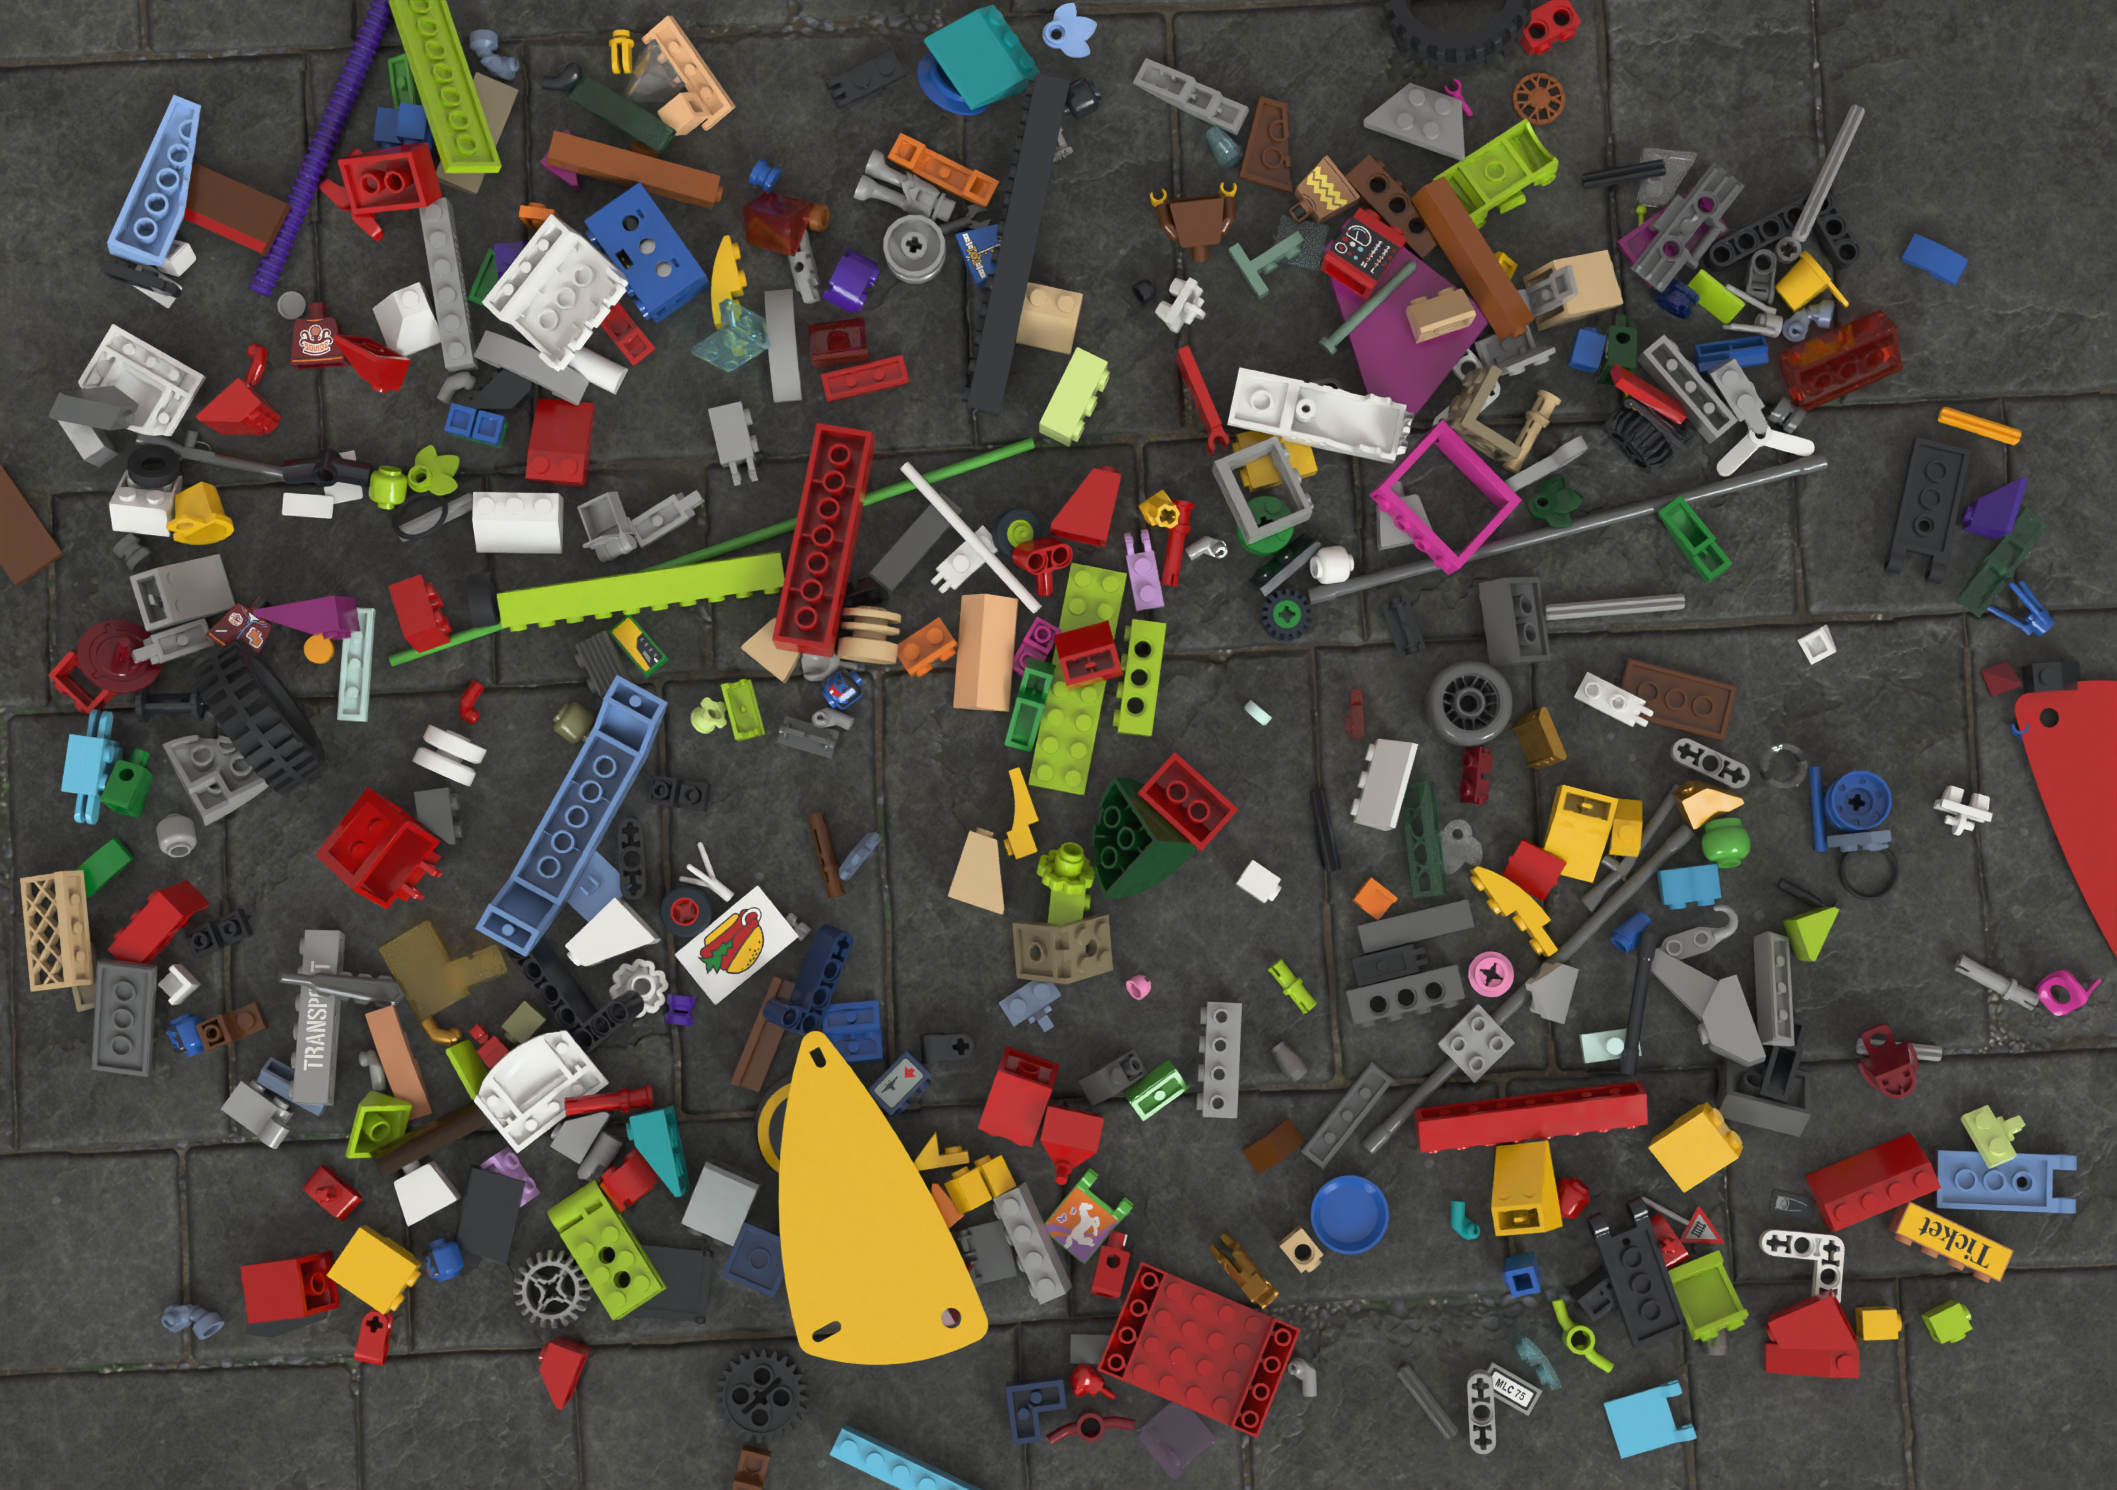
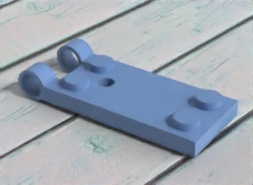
[1934,1150,2077,1213]

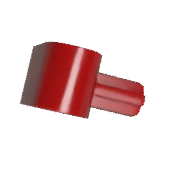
[1012,536,1073,596]
[302,1164,363,1221]
[1650,1212,1690,1271]

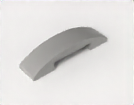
[1517,265,1578,317]
[764,289,802,403]
[474,330,589,406]

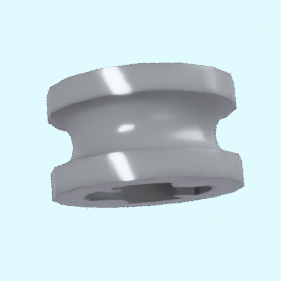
[1773,237,1801,264]

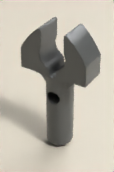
[938,204,991,235]

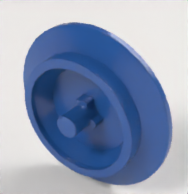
[917,52,990,115]

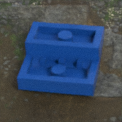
[822,1000,884,1064]

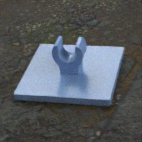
[567,851,633,922]

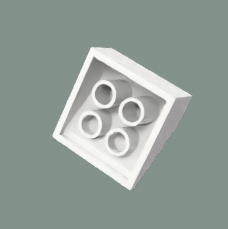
[1350,739,1418,831]

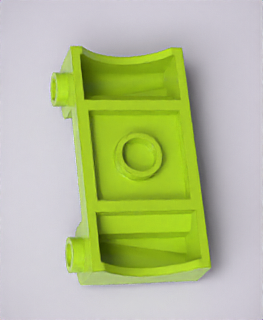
[1433,118,1559,230]

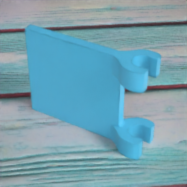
[1603,1379,1697,1459]

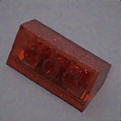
[1778,309,1902,411]

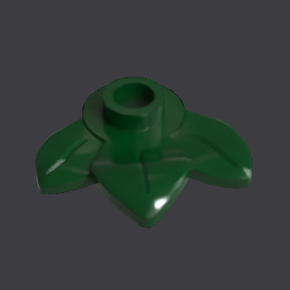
[1527,476,1584,528]

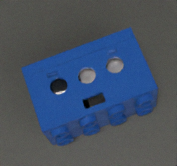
[584,182,711,324]

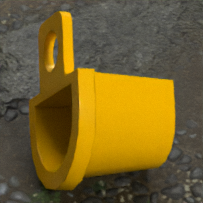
[1775,250,1849,313]
[166,481,234,545]

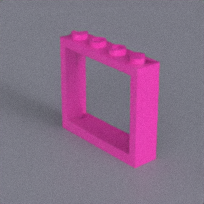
[1369,420,1522,575]

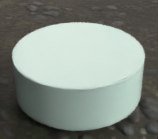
[1244,700,1272,726]

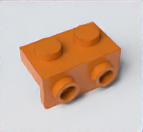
[519,203,562,230]

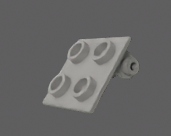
[1437,1003,1515,1083]

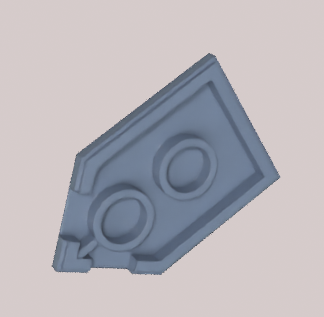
[839,832,882,881]

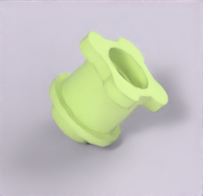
[690,697,727,734]

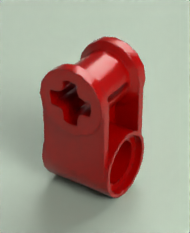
[354,1308,393,1366]

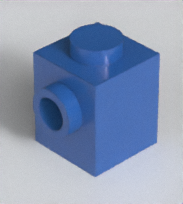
[1567,327,1607,374]
[1502,1252,1542,1298]

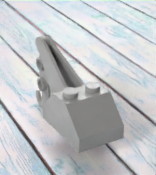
[1651,905,1766,1068]

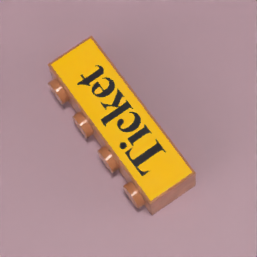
[1888,1201,2014,1283]

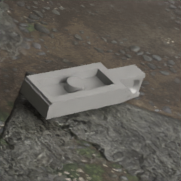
[631,490,705,549]
[131,618,215,665]

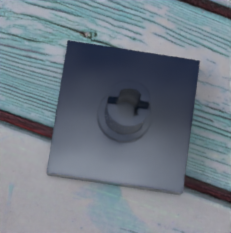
[721,1221,784,1298]

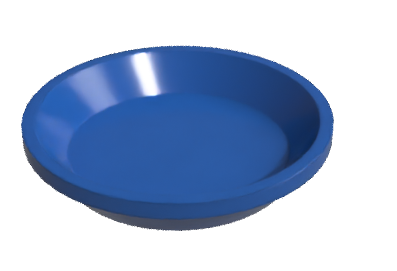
[1310,1175,1389,1254]

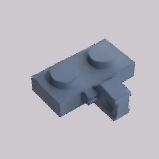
[1827,830,1892,852]
[998,980,1062,1032]

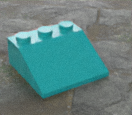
[923,5,1041,110]
[626,1105,691,1197]

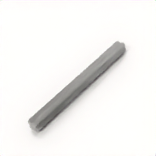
[1792,104,1865,242]

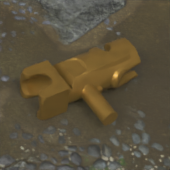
[1209,1233,1279,1309]

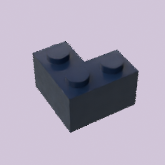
[1006,1375,1067,1445]

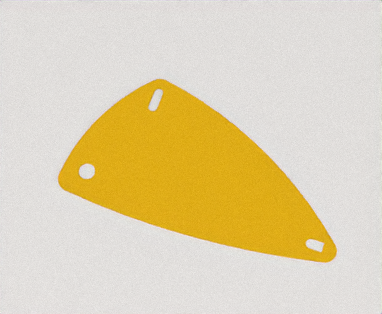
[779,1031,988,1365]

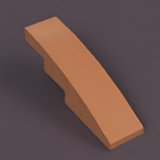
[365,1005,434,1121]

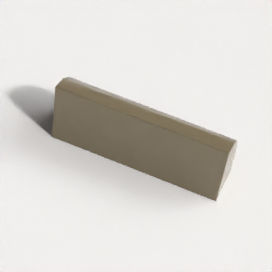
[436,72,519,194]

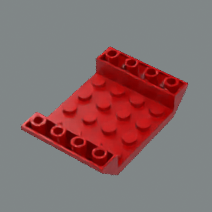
[1097,1262,1301,1438]

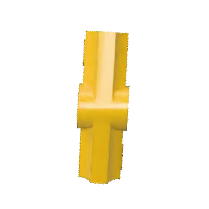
[1138,490,1180,529]

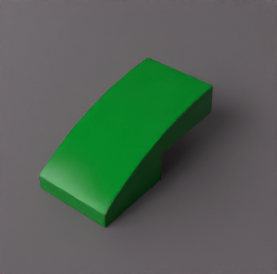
[76,837,134,898]

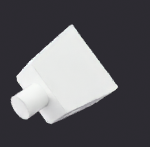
[394,1160,462,1226]

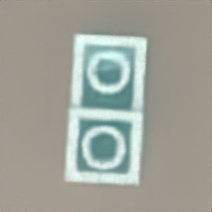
[1516,1334,1562,1391]

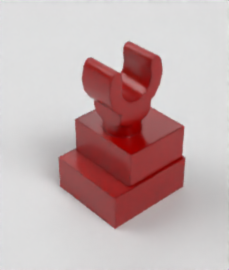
[469,1023,513,1069]

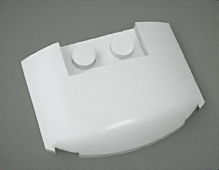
[78,324,206,436]
[474,1030,609,1153]

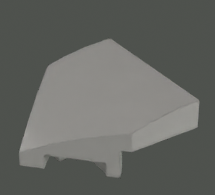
[1525,962,1579,1024]

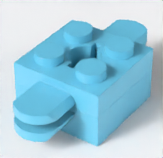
[61,709,123,825]

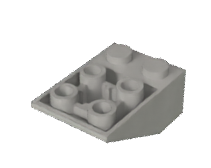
[130,554,236,634]

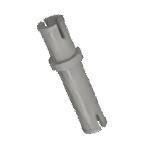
[1954,954,2040,1011]

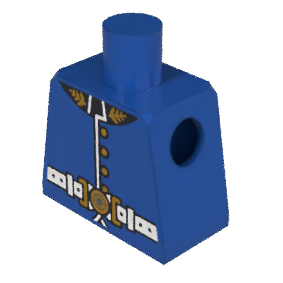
[955,224,1001,289]

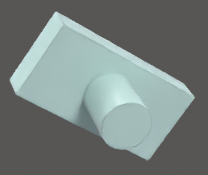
[1579,1028,1642,1063]

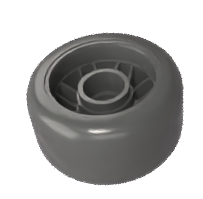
[1424,660,1513,747]

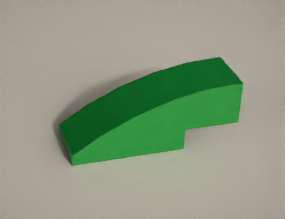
[1658,495,1733,585]
[1004,657,1056,752]

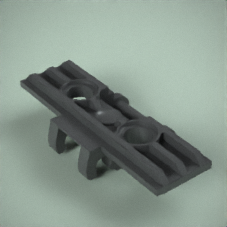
[1630,162,1745,293]

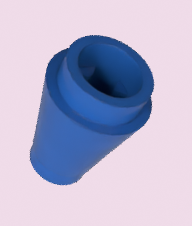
[1610,911,1651,953]

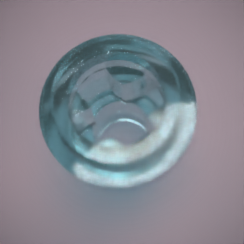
[1205,126,1243,169]

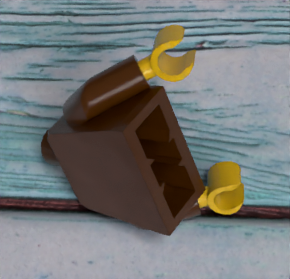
[1150,182,1237,262]

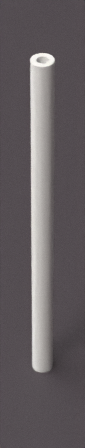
[900,462,1042,614]

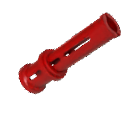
[1160,499,1195,587]
[564,1084,653,1116]

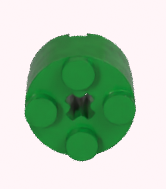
[1235,496,1294,557]

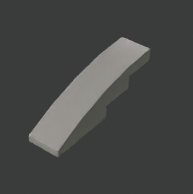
[1133,58,1249,135]

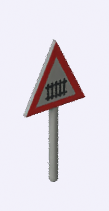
[1641,1197,1726,1244]

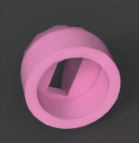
[1126,974,1151,1000]

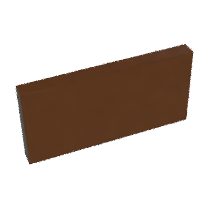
[0,462,65,586]

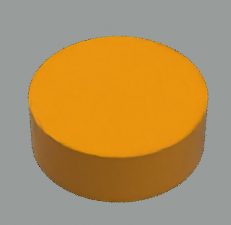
[304,635,334,664]

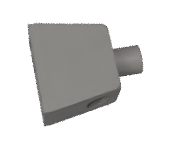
[1376,481,1433,551]

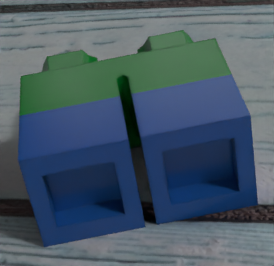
[444,403,508,449]

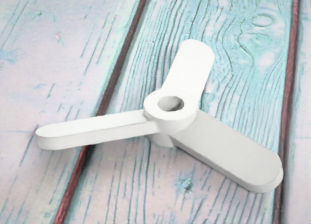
[1717,381,1815,477]

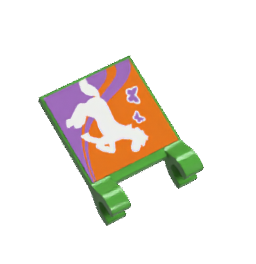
[1044,1168,1134,1265]

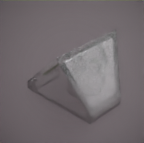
[621,39,685,102]

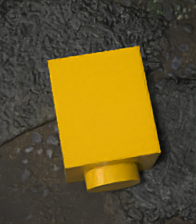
[1855,1306,1902,1340]

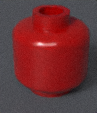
[1556,1176,1590,1219]

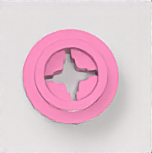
[1468,952,1514,997]

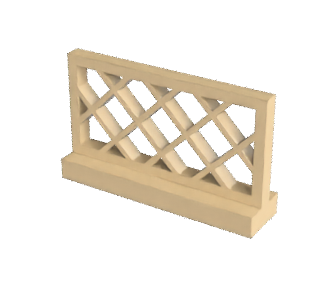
[20,870,94,992]

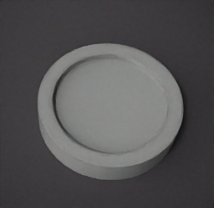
[277,291,307,320]

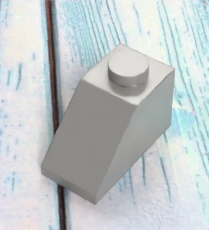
[550,1110,613,1164]

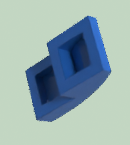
[1902,234,1968,286]

